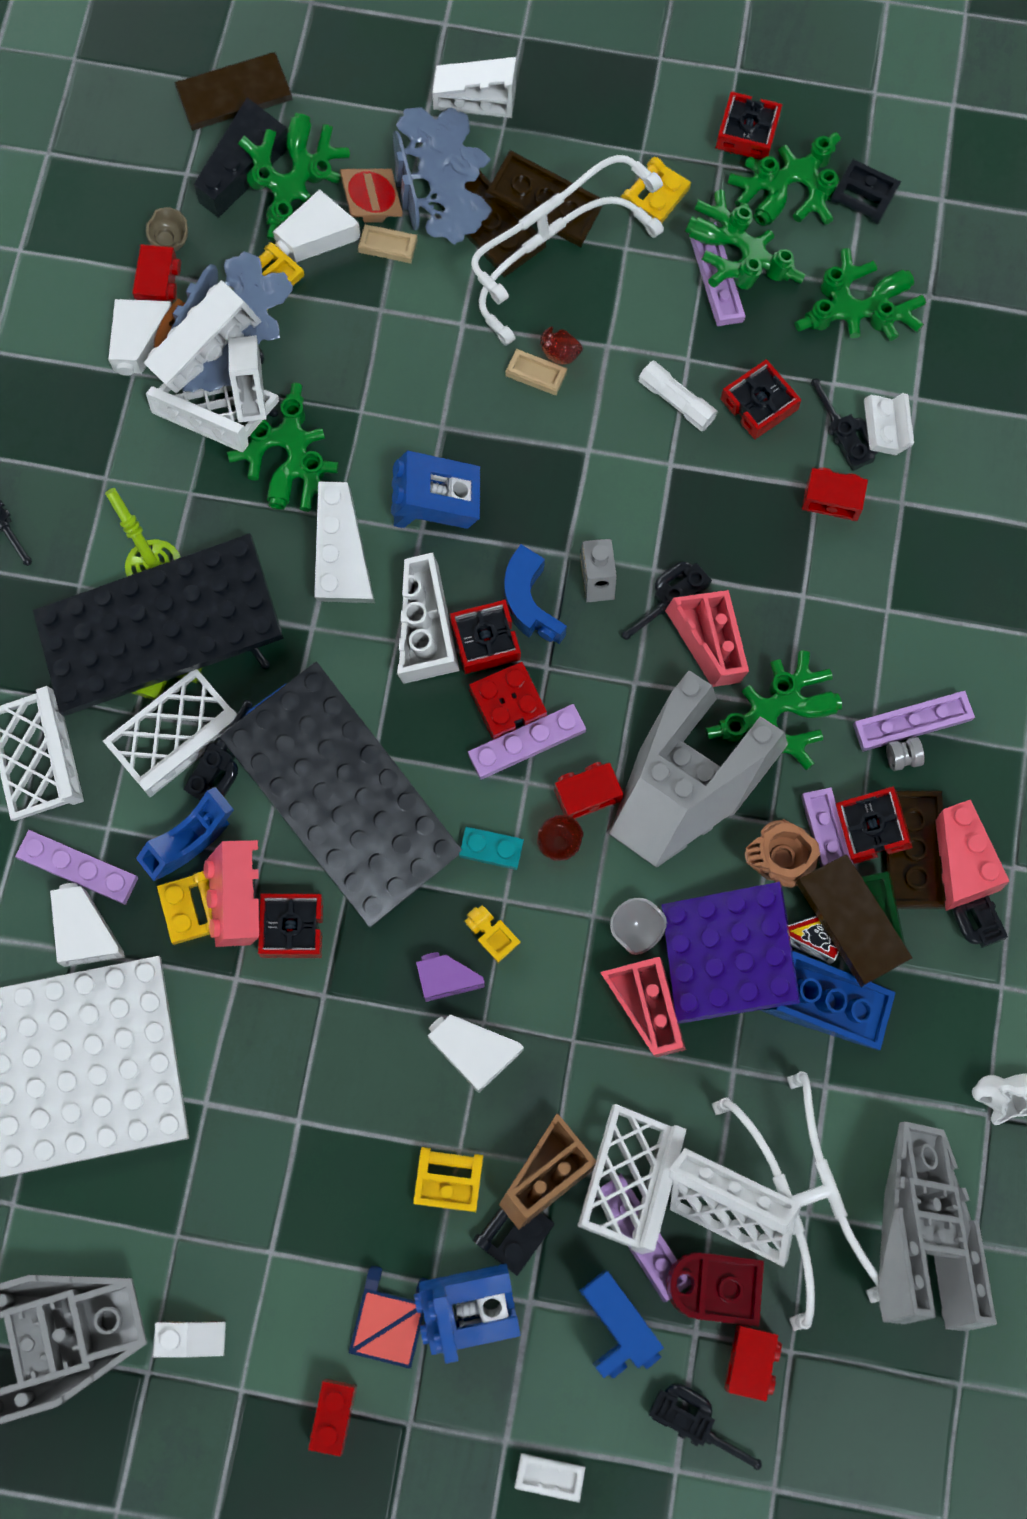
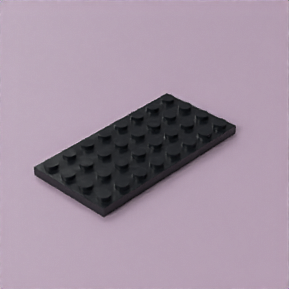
[33,533,284,716]
[219,661,462,927]

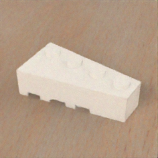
[143,280,262,393]
[314,481,375,603]
[397,553,460,684]

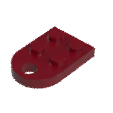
[667,1253,764,1327]

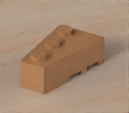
[499,1113,596,1229]

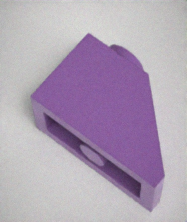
[416,952,485,1002]

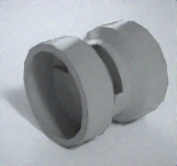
[886,737,924,771]

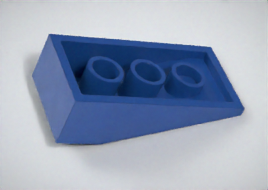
[760,951,896,1050]

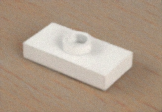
[515,1453,585,1502]

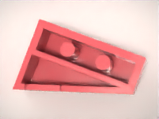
[665,590,749,687]
[935,799,1009,911]
[204,840,259,947]
[600,957,686,1057]

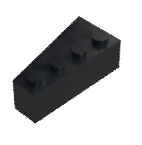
[194,98,288,218]

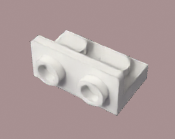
[864,393,914,455]

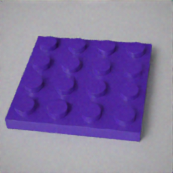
[662,882,800,1024]

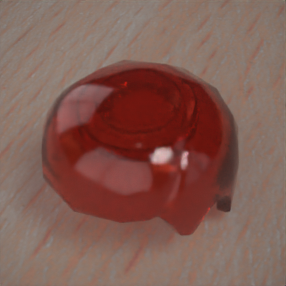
[540,326,584,365]
[537,815,584,861]

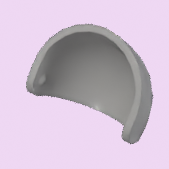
[610,898,667,954]

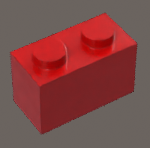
[132,244,181,302]
[802,468,868,521]
[554,762,623,822]
[724,1325,782,1402]
[308,1379,357,1457]

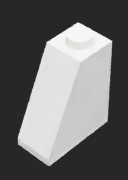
[273,189,360,262]
[108,299,172,375]
[228,335,267,423]
[50,883,125,967]
[428,1015,524,1093]

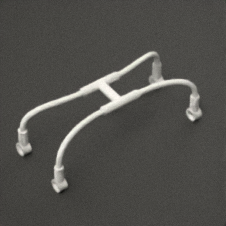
[471,155,664,346]
[711,1071,880,1331]

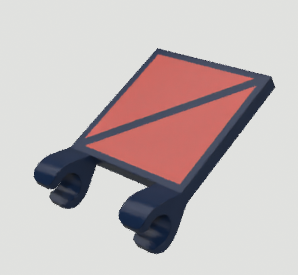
[349,1266,429,1369]

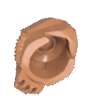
[745,819,821,888]

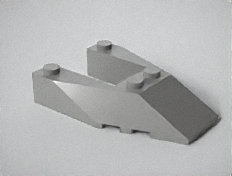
[609,671,788,868]
[878,1121,997,1331]
[0,1275,147,1424]

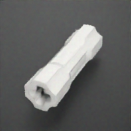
[638,361,718,431]

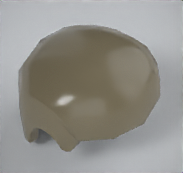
[146,207,188,251]

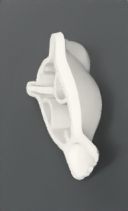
[972,1074,1027,1125]

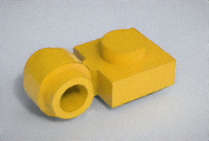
[464,905,521,963]

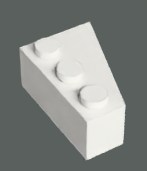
[432,57,516,118]

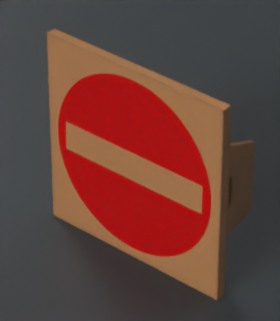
[340,169,403,223]

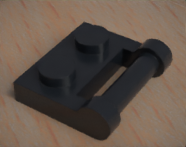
[830,159,901,225]
[472,1207,555,1276]

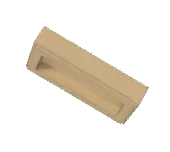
[358,224,418,263]
[505,349,567,396]

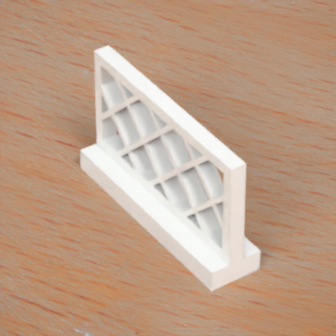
[146,383,279,453]
[103,669,237,797]
[0,686,84,821]
[578,1104,687,1254]
[669,1148,801,1267]

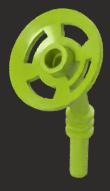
[105,488,181,577]

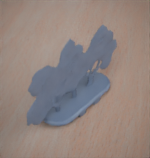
[393,107,492,244]
[171,251,293,393]

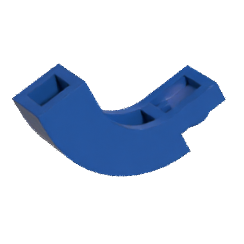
[504,544,567,644]
[136,787,234,881]

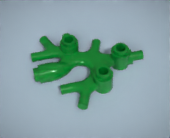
[238,113,350,241]
[728,132,841,227]
[685,190,806,290]
[795,248,926,341]
[227,383,339,512]
[705,650,842,771]

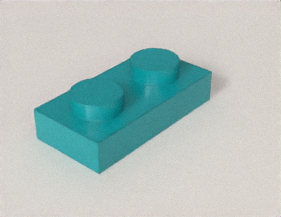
[459,827,524,870]

